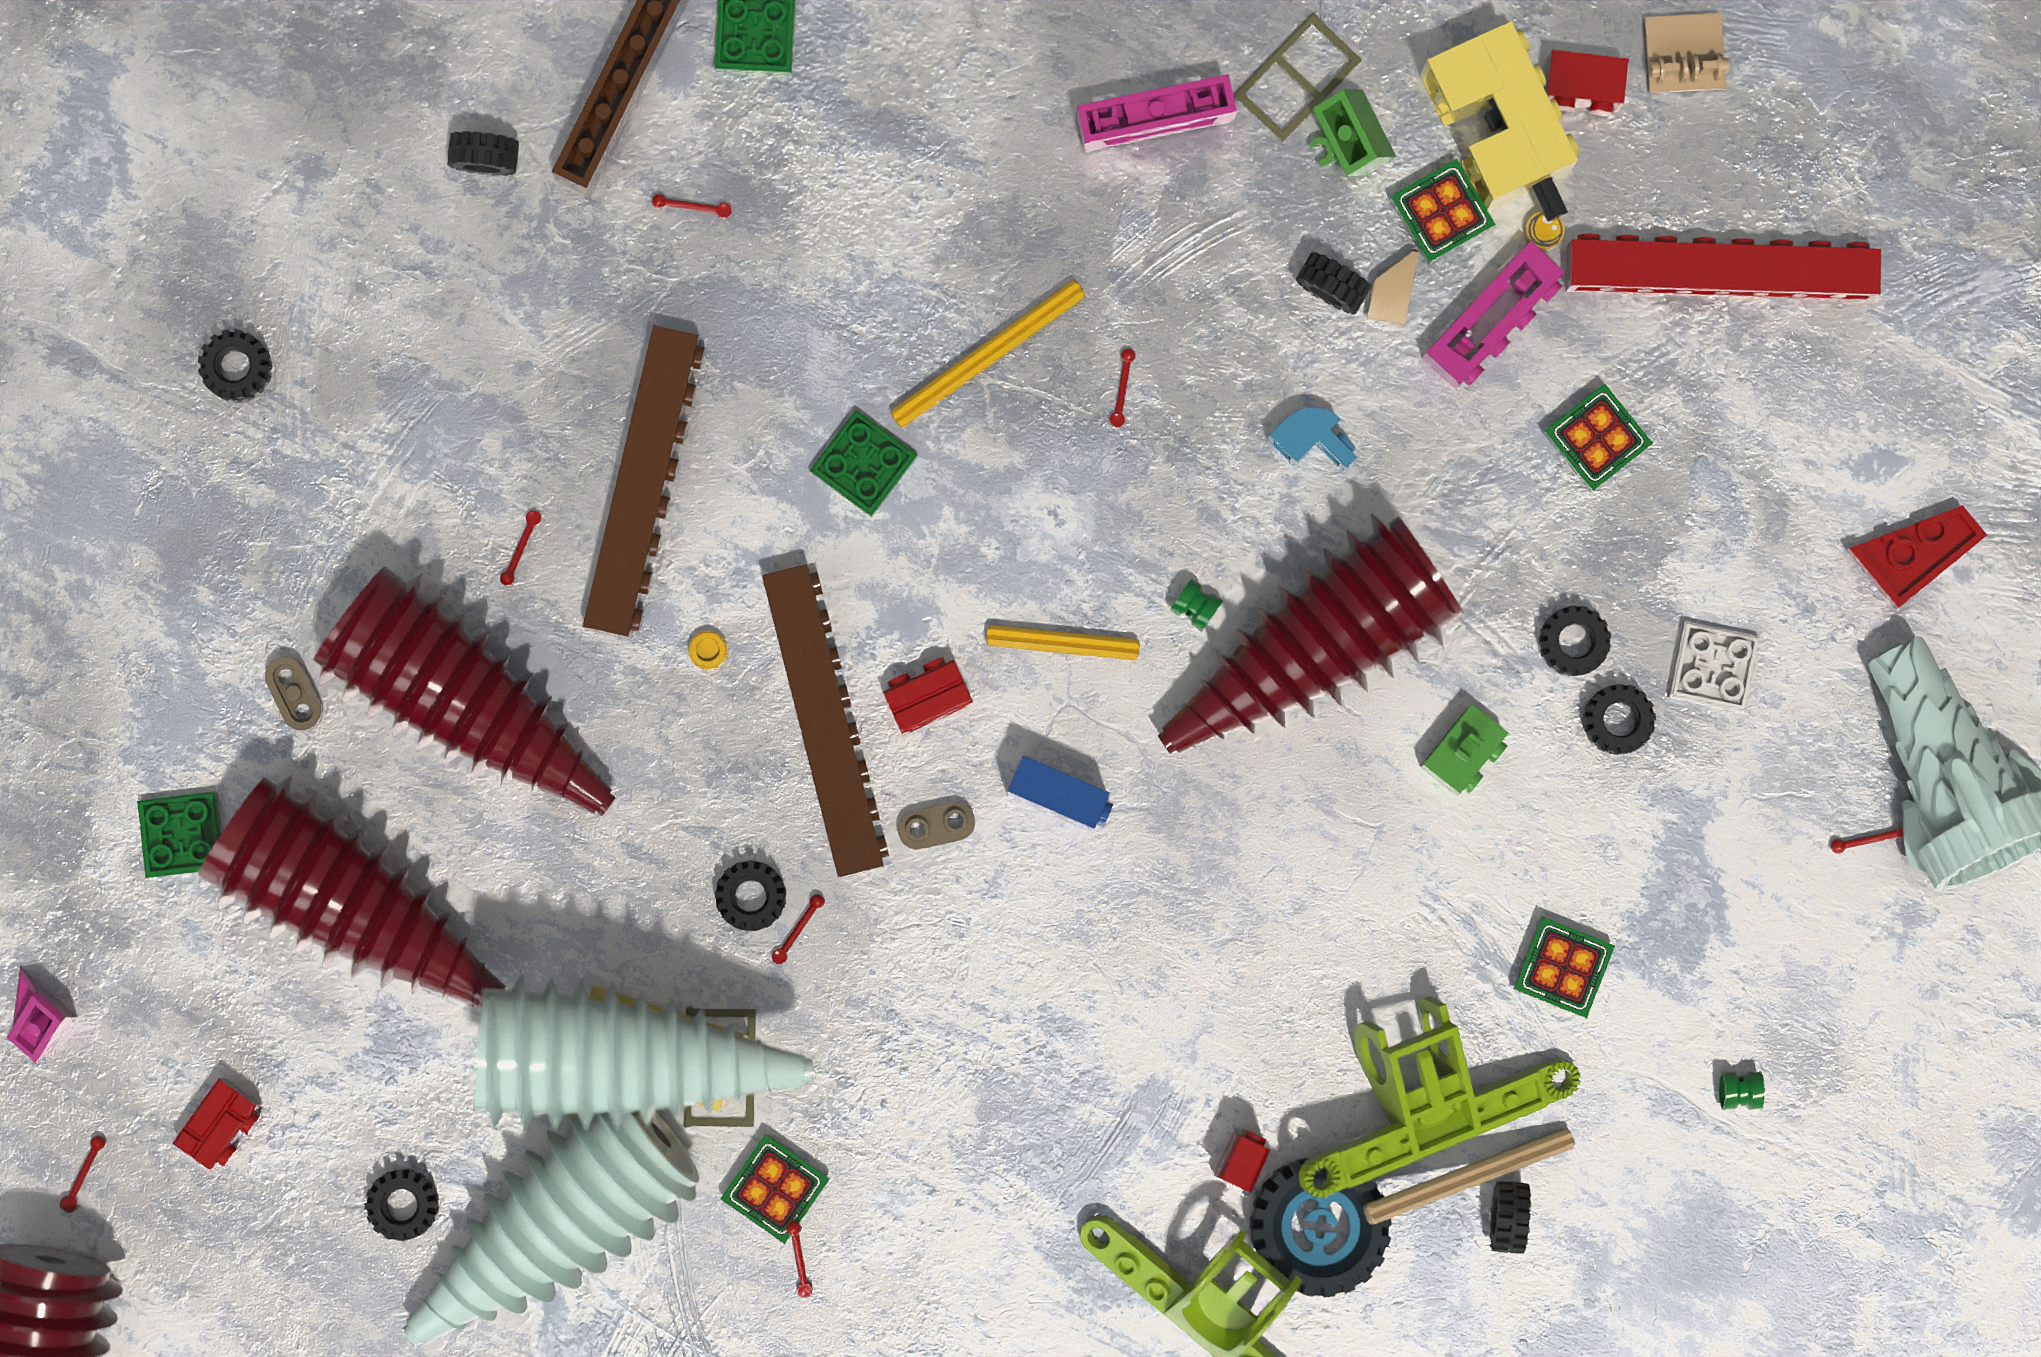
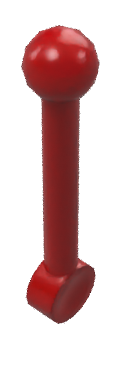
[652,194,732,219]
[1110,348,1136,428]
[500,510,542,586]
[1830,829,1904,854]
[772,894,825,964]
[60,1136,106,1213]
[786,1221,813,1298]

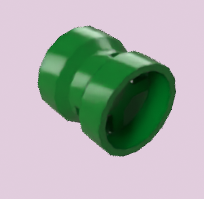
[1170,579,1223,632]
[1719,1072,1765,1111]

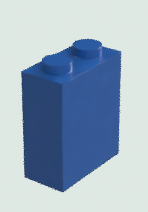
[1007,755,1114,833]

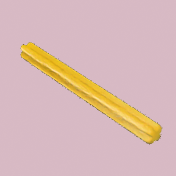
[891,280,1085,428]

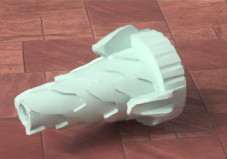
[1868,637,2041,891]

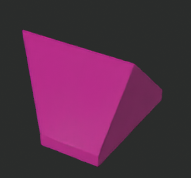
[7,966,78,1063]

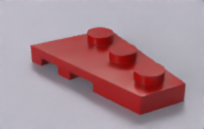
[1846,505,1987,610]

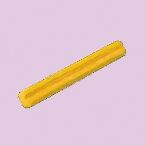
[986,625,1140,660]

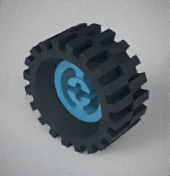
[1250,1157,1392,1298]

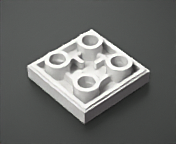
[1668,621,1761,713]

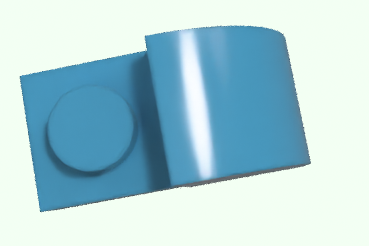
[1267,407,1357,473]

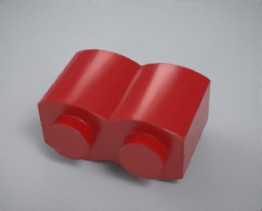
[1214,1129,1271,1193]

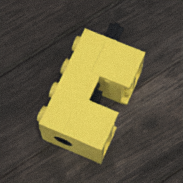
[1420,21,1579,222]

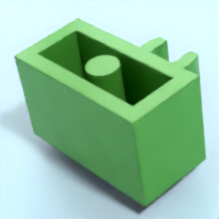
[1309,89,1396,176]
[1420,704,1508,796]

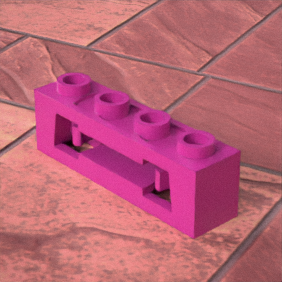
[1076,74,1237,152]
[1422,241,1565,390]

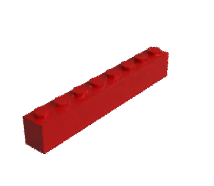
[1566,234,1881,301]

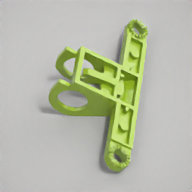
[1299,996,1581,1199]
[1080,1214,1303,1357]

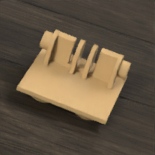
[1645,13,1729,93]

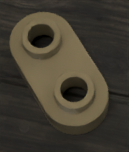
[265,657,323,731]
[898,802,975,850]

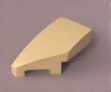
[1367,249,1418,325]

